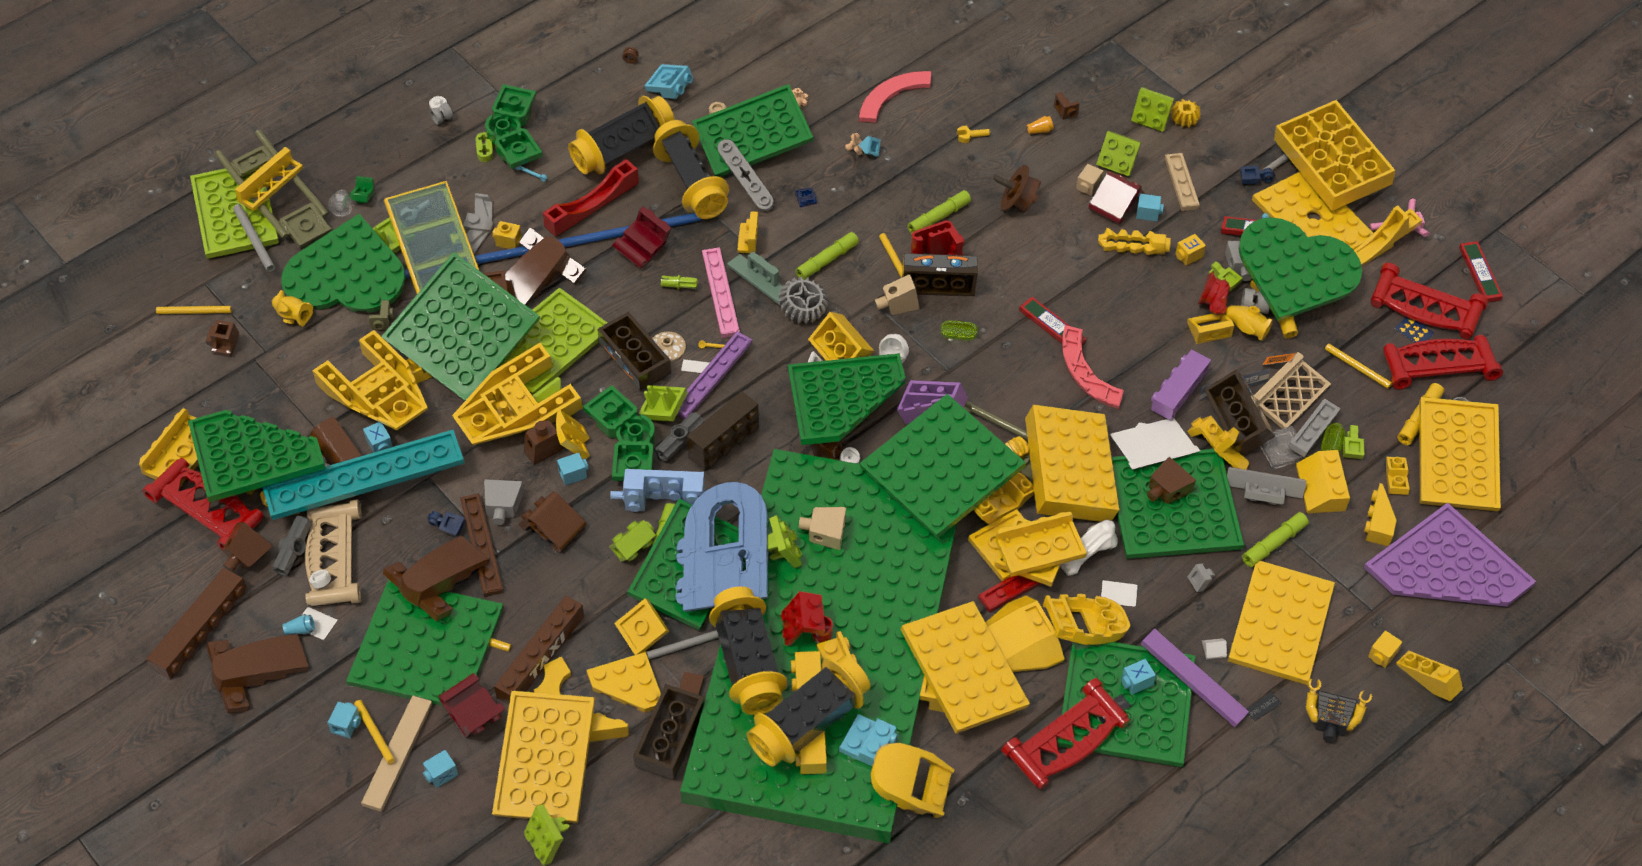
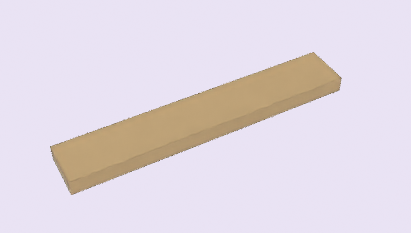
[361,696,433,812]

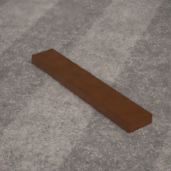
[460,493,504,597]

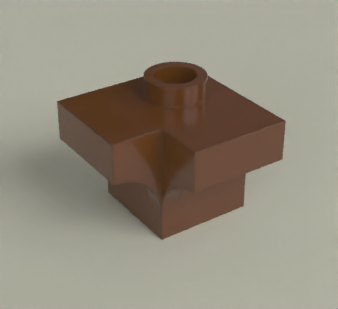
[205,320,239,357]
[811,440,843,460]

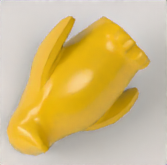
[272,290,313,327]
[1225,305,1273,341]

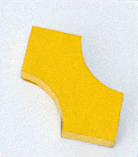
[534,656,571,695]

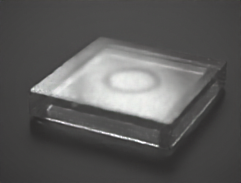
[1260,426,1309,469]

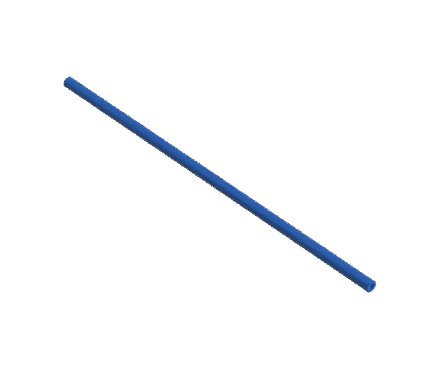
[404,213,702,278]

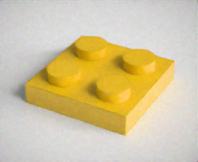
[614,598,669,655]

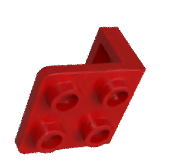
[781,591,825,646]

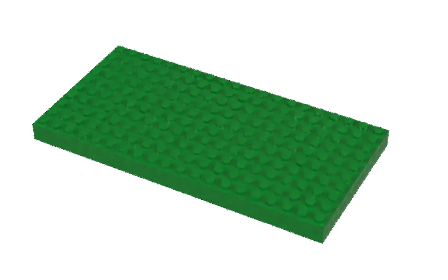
[680,449,958,844]

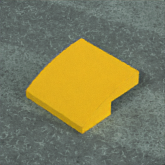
[556,410,590,460]

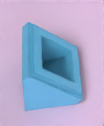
[859,136,881,157]

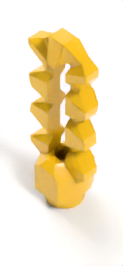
[1098,228,1171,255]

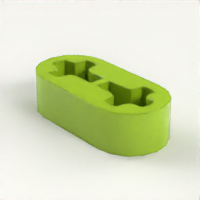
[476,132,493,162]

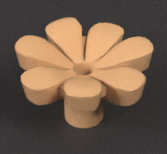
[792,88,808,107]
[846,133,863,155]

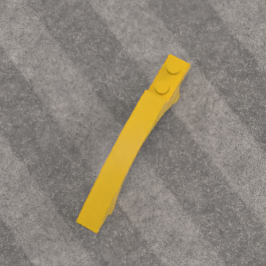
[1354,205,1423,266]

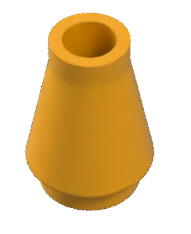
[1027,116,1054,135]

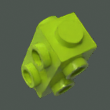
[609,520,656,562]

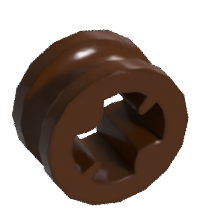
[622,47,639,64]

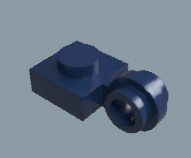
[1240,166,1275,184]
[427,511,466,537]

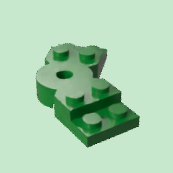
[485,84,543,169]
[583,385,655,481]

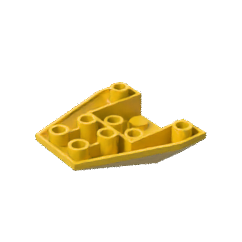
[973,472,1035,524]
[985,595,1065,672]

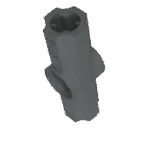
[655,412,704,461]
[272,516,312,576]

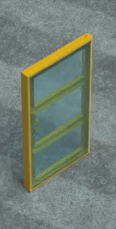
[384,181,479,294]

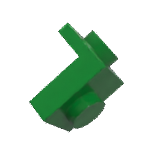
[350,176,374,203]

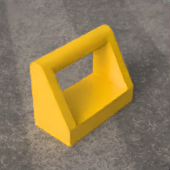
[1187,313,1234,344]

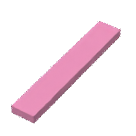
[702,248,740,338]

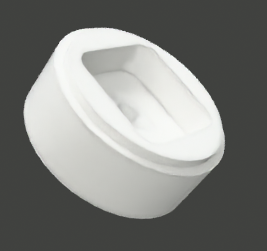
[429,96,447,109]
[840,447,860,463]
[309,570,331,588]

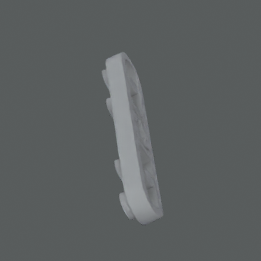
[718,140,774,212]

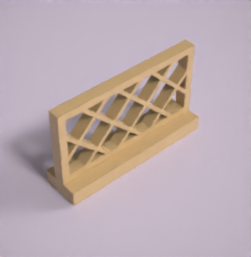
[1254,352,1331,431]

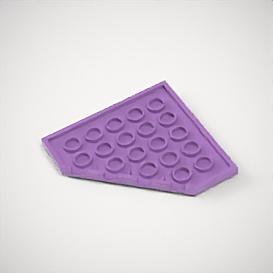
[1364,503,1536,607]

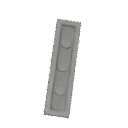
[1288,399,1340,457]

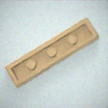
[1165,153,1200,211]

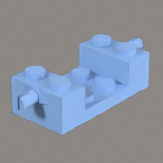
[611,469,705,512]

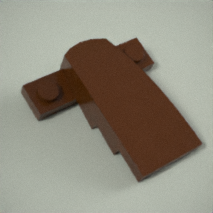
[505,228,587,306]
[383,535,488,621]
[206,634,309,714]

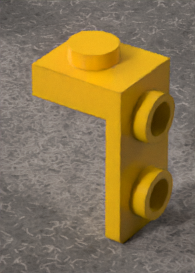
[1187,416,1233,449]
[1214,427,1249,470]

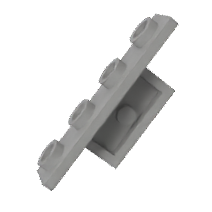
[1227,467,1306,505]

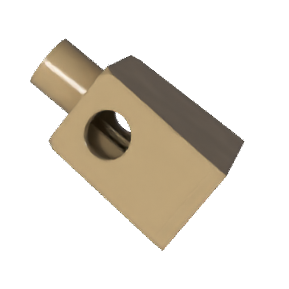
[875,275,920,315]
[799,507,846,550]

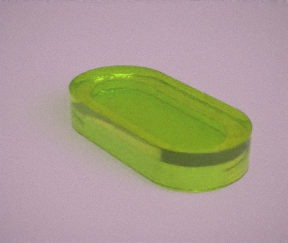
[940,320,978,341]
[1321,423,1346,452]

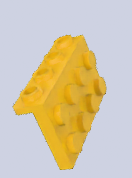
[139,408,199,487]
[996,512,1087,577]

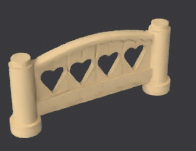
[305,500,362,606]

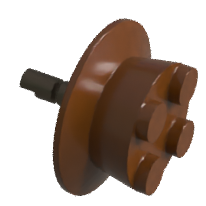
[993,165,1041,213]

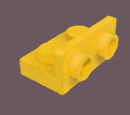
[737,212,758,253]
[817,631,857,663]

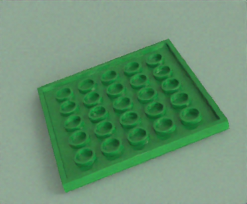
[381,252,540,401]
[859,394,1026,539]
[1111,449,1244,559]
[346,579,504,707]
[1057,642,1195,767]

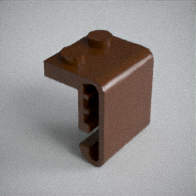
[518,492,586,552]

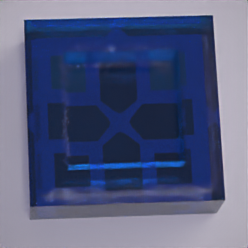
[795,187,817,207]

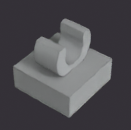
[1187,564,1215,592]

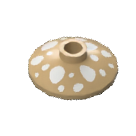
[652,332,686,362]

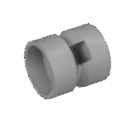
[1241,288,1270,314]

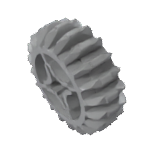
[778,276,828,324]

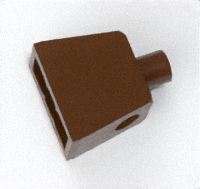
[524,420,565,465]
[1147,457,1196,504]
[222,522,272,572]

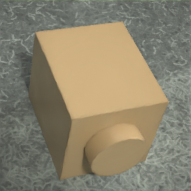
[1076,164,1103,196]

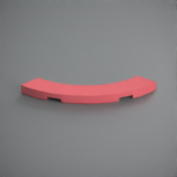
[859,71,931,123]
[1062,325,1124,409]

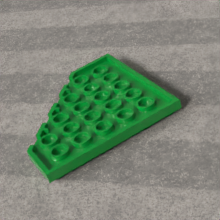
[788,353,905,445]
[188,410,326,502]

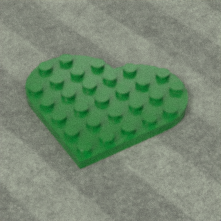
[281,214,406,313]
[1238,217,1362,321]

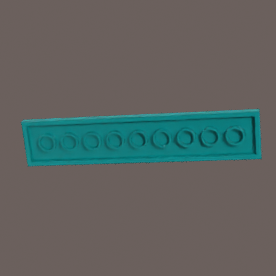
[263,430,465,520]

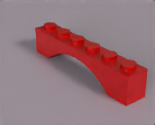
[543,159,639,237]

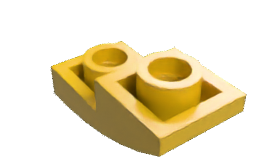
[1386,457,1410,495]

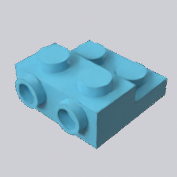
[644,64,693,99]
[839,714,898,766]

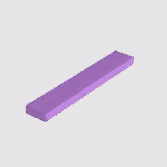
[677,331,752,420]
[1141,629,1249,727]

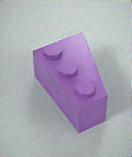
[897,380,968,424]

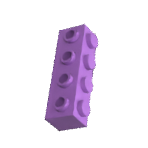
[1151,349,1211,420]

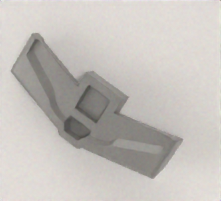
[456,193,493,255]

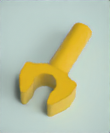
[957,126,990,143]

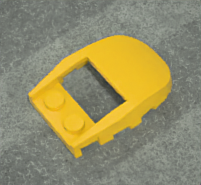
[1043,594,1130,645]
[871,743,954,818]

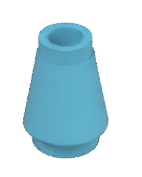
[283,614,315,635]

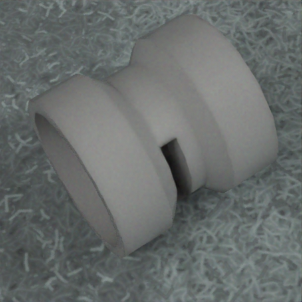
[430,102,453,125]

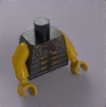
[1306,679,1372,742]

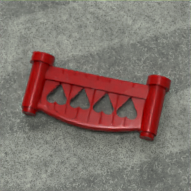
[1371,263,1488,339]
[1383,334,1503,390]
[142,457,264,550]
[1001,678,1130,789]

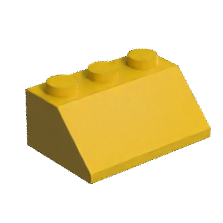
[808,312,874,361]
[1296,450,1350,513]

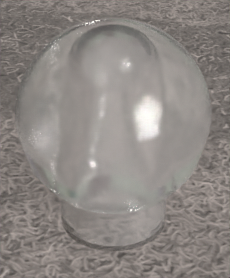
[328,190,353,217]

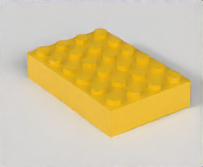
[1274,100,1395,211]
[1025,405,1119,522]

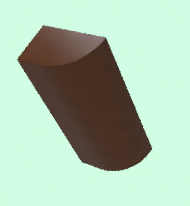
[309,416,361,465]

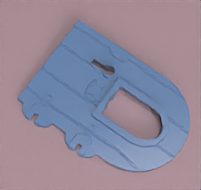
[676,482,768,612]

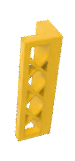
[235,147,303,211]

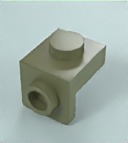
[369,300,394,330]

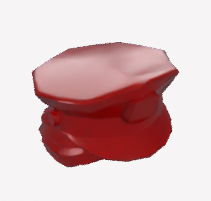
[1198,271,1230,316]

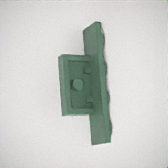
[727,252,783,304]

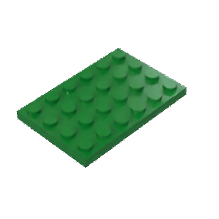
[692,84,814,177]
[627,499,739,630]

